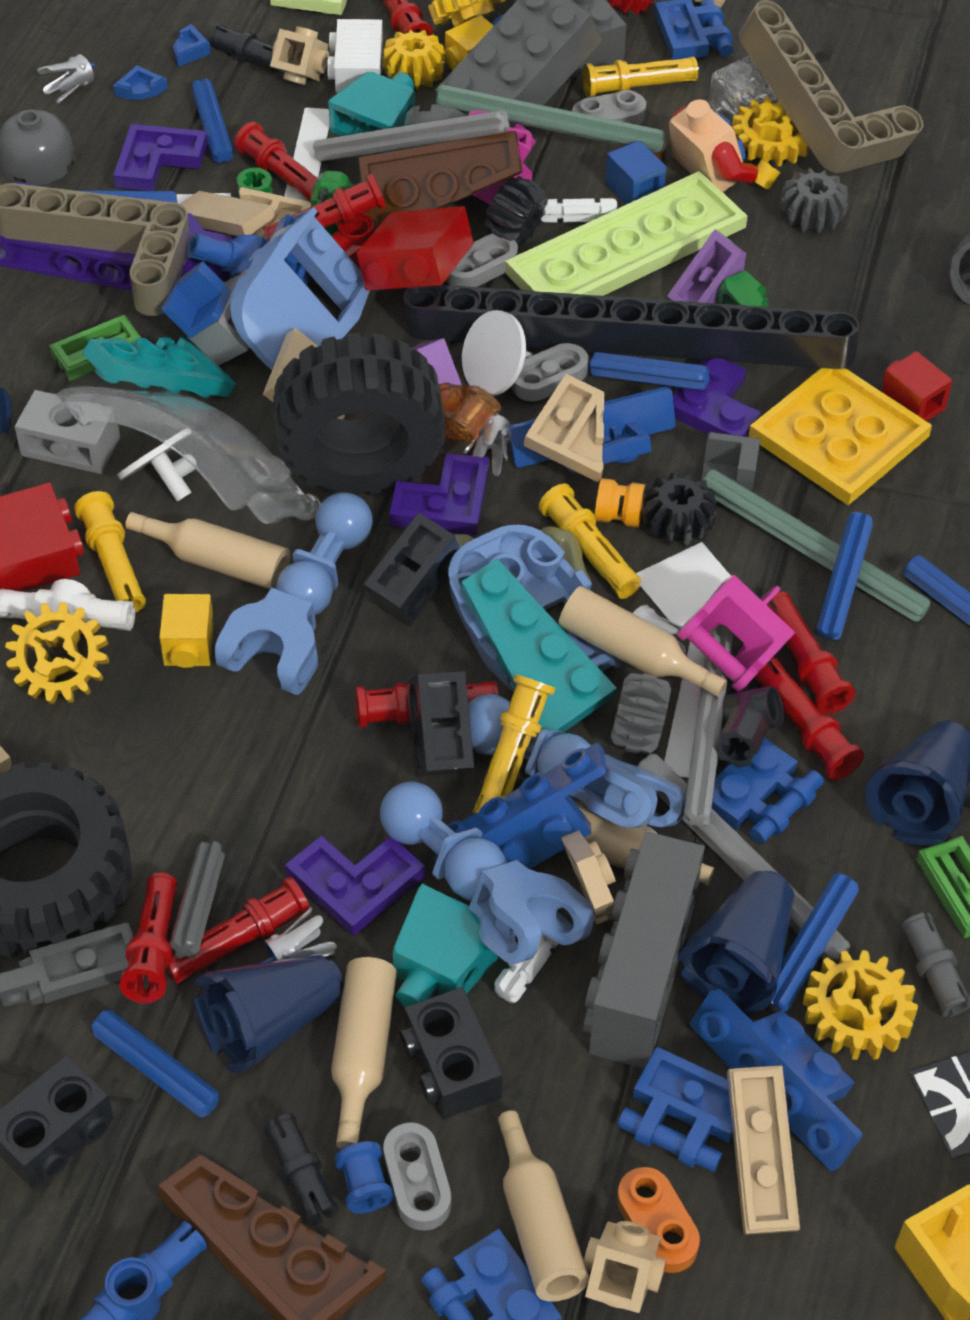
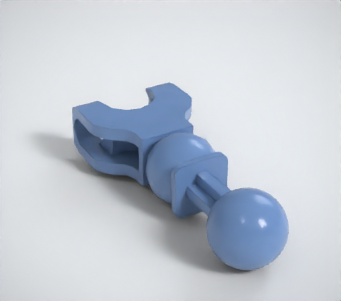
[215,492,373,695]
[468,694,686,828]
[380,782,594,964]

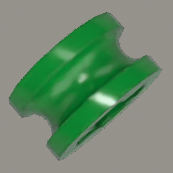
[237,168,273,199]

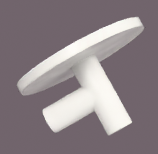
[462,310,533,395]
[117,427,198,502]

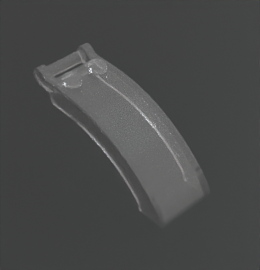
[57,386,320,524]

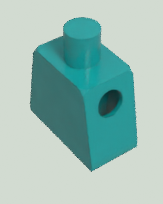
[328,72,415,153]
[393,884,500,1007]

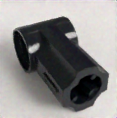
[715,686,784,768]

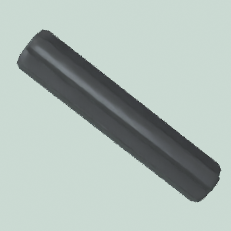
[169,841,225,959]

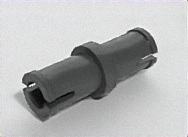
[901,913,970,1017]

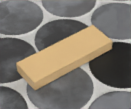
[180,191,276,236]
[727,1066,800,1235]

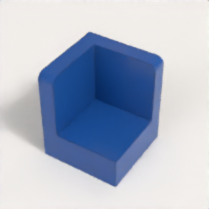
[606,141,666,205]
[162,261,232,339]

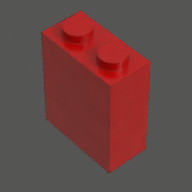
[357,206,474,290]
[0,483,84,592]

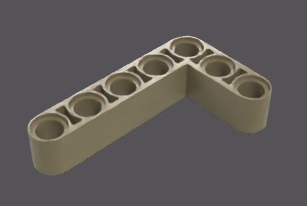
[739,0,923,173]
[0,183,191,316]

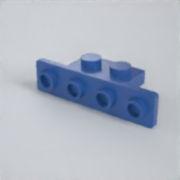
[508,387,676,473]
[435,743,606,869]
[690,989,862,1171]

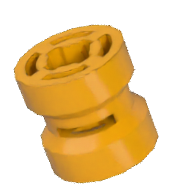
[595,478,645,528]

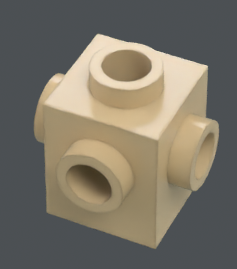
[270,26,329,85]
[584,1221,666,1313]

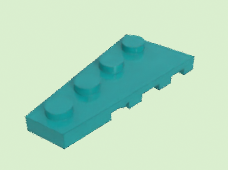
[82,337,236,397]
[460,559,617,732]

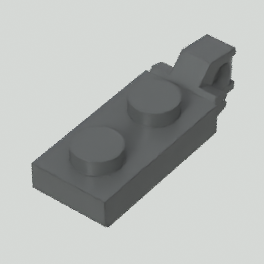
[0,922,134,1007]

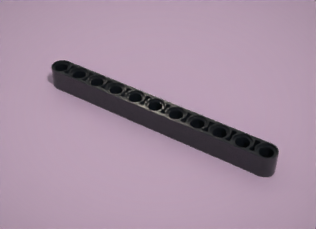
[403,285,860,369]

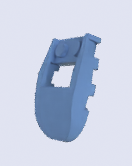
[230,207,370,370]
[448,525,622,693]

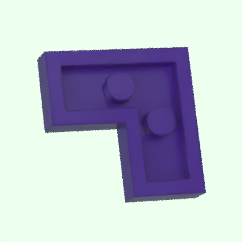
[113,124,208,191]
[673,358,761,437]
[389,453,489,535]
[285,836,426,936]

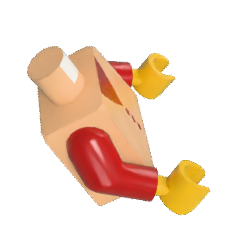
[668,99,781,192]

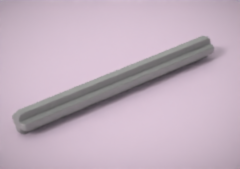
[313,110,510,161]
[683,624,733,828]
[638,754,850,964]

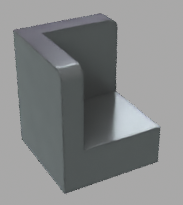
[701,432,760,491]

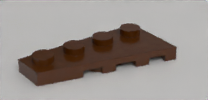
[358,131,523,231]
[158,1154,387,1320]

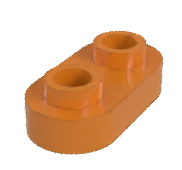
[617,1167,700,1273]

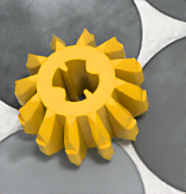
[382,29,446,91]

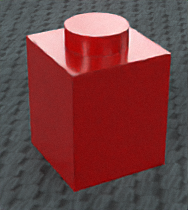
[882,351,953,421]

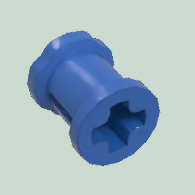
[334,1141,394,1214]

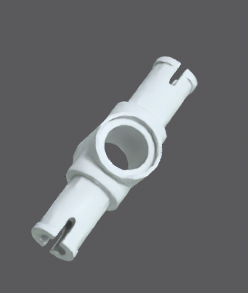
[0,579,135,632]

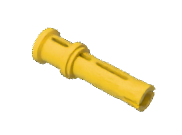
[582,57,698,98]
[538,483,642,599]
[74,491,146,613]
[472,674,556,814]

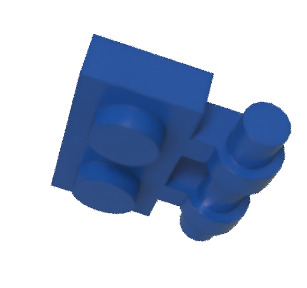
[654,0,733,60]
[711,738,824,844]
[617,1047,733,1173]
[421,1229,562,1320]

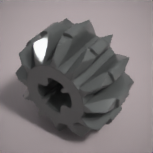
[780,168,848,234]
[610,673,671,754]

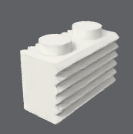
[328,19,383,94]

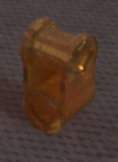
[440,382,501,444]

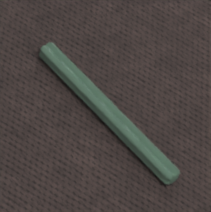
[436,85,665,152]
[703,469,931,622]

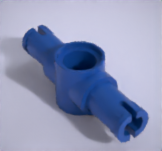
[187,233,310,285]
[79,1221,207,1320]

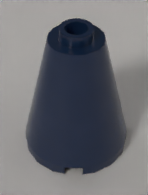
[865,721,970,846]
[678,871,794,1013]
[194,954,343,1074]

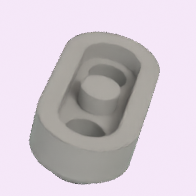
[572,90,646,125]
[446,234,518,287]
[511,343,588,401]
[383,1123,451,1231]

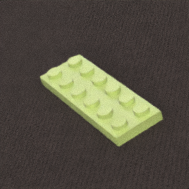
[505,171,747,296]

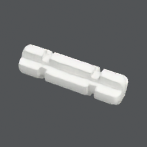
[541,198,617,223]
[494,934,559,1003]

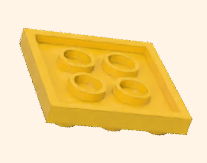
[749,368,932,506]

